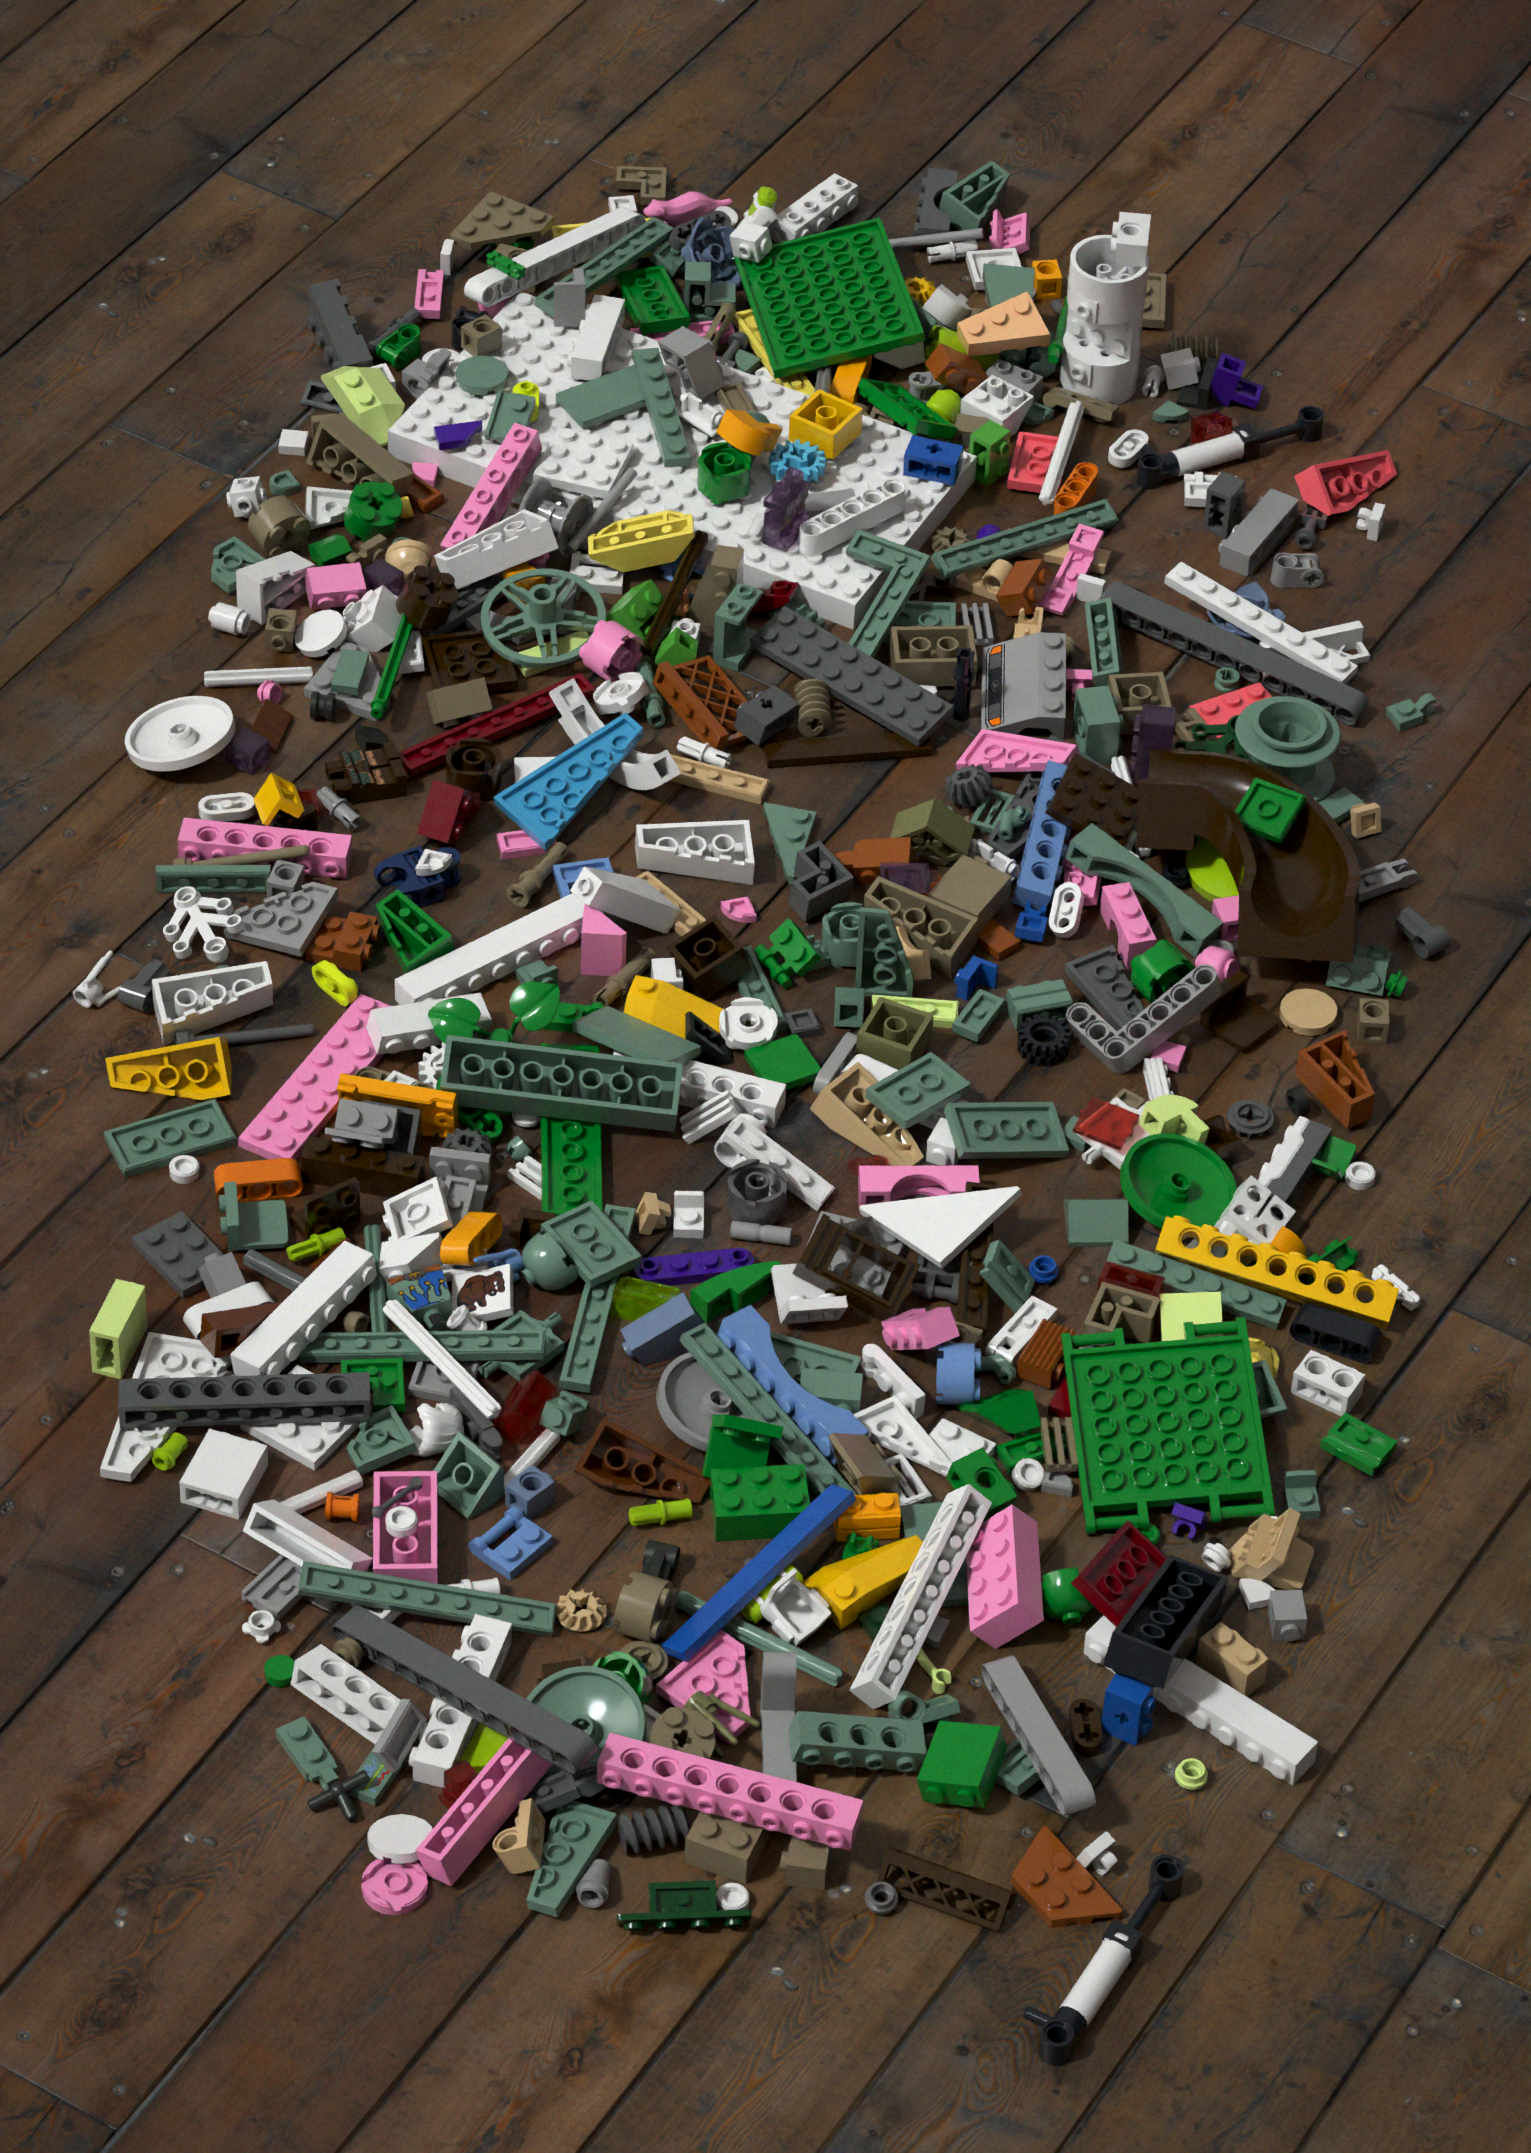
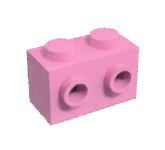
[304,562,366,610]

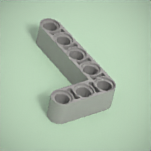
[1066,964,1222,1074]
[760,1652,797,1782]

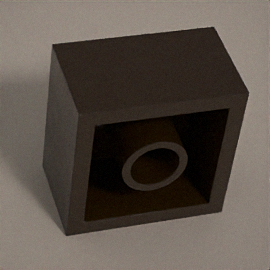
[667,915,752,1000]

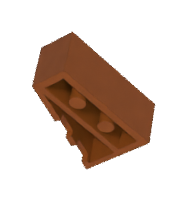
[1295,1030,1375,1129]

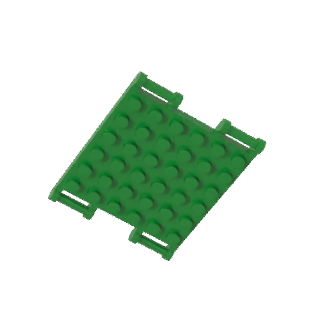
[1061,1317,1275,1535]

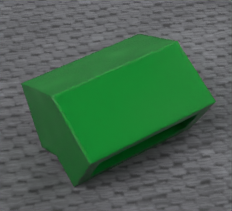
[308,534,352,567]

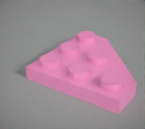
[656,1630,751,1744]

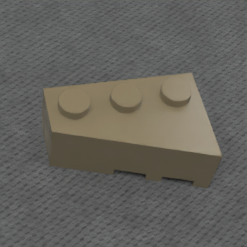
[685,545,744,628]

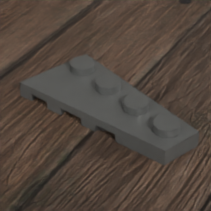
[1064,944,1144,1038]

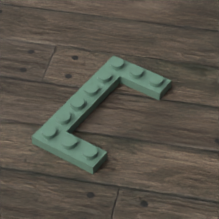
[846,529,931,658]

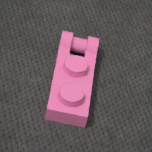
[414,269,444,319]

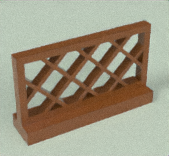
[652,655,749,752]

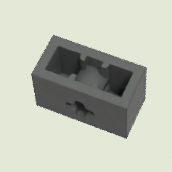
[1203,471,1246,538]
[734,685,799,746]

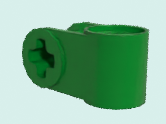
[375,324,422,370]

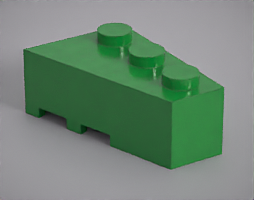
[376,889,455,974]

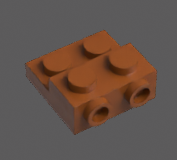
[305,911,381,972]

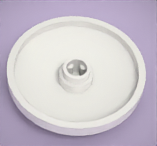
[125,696,236,771]

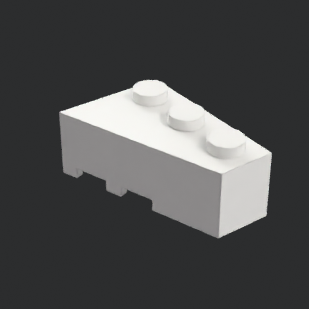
[236,551,315,625]

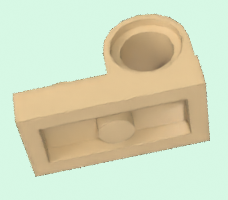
[955,559,1013,602]
[492,1798,546,1874]

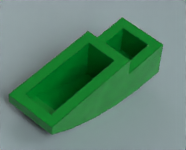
[691,1261,782,1323]

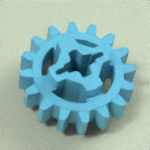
[768,439,826,486]

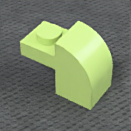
[1139,1095,1210,1145]

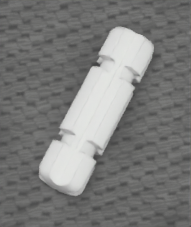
[1372,1264,1421,1311]

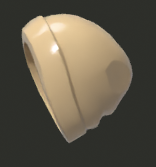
[384,539,433,582]

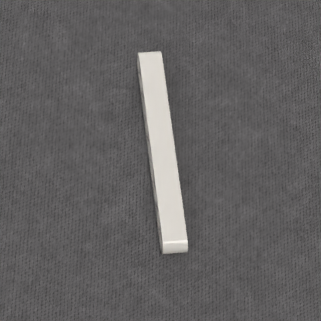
[464,207,646,307]

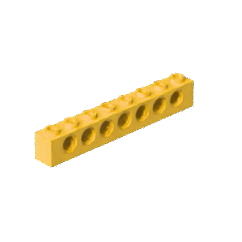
[1155,1215,1399,1330]

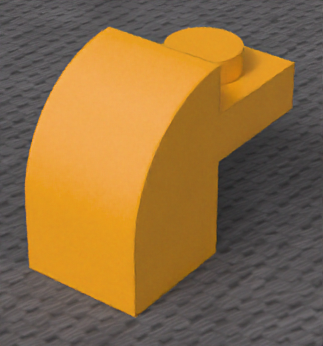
[716,409,783,456]

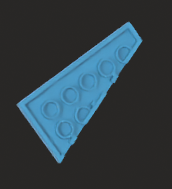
[493,713,644,851]

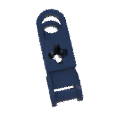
[374,846,461,908]

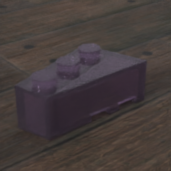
[1129,704,1176,785]

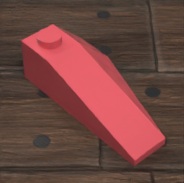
[1294,450,1397,516]

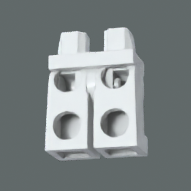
[1214,1175,1296,1266]

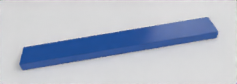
[662,1484,856,1662]

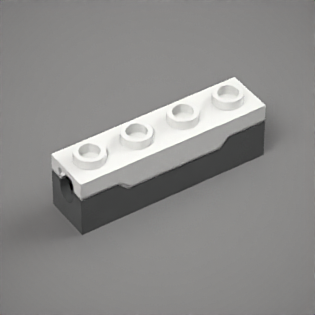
[1248,1116,1332,1218]

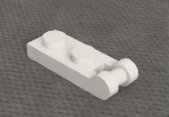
[985,1296,1057,1367]
[861,1344,925,1419]

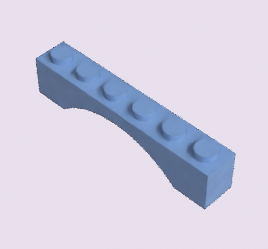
[717,1305,869,1465]

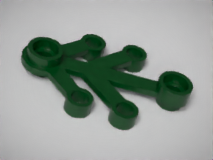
[1172,715,1248,759]

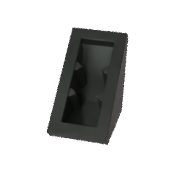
[685,1011,731,1064]

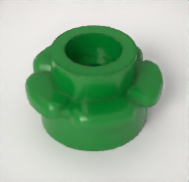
[1384,970,1408,998]

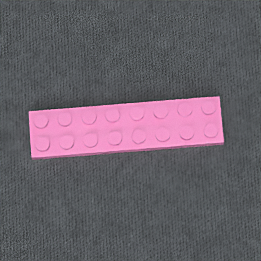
[238,994,390,1160]

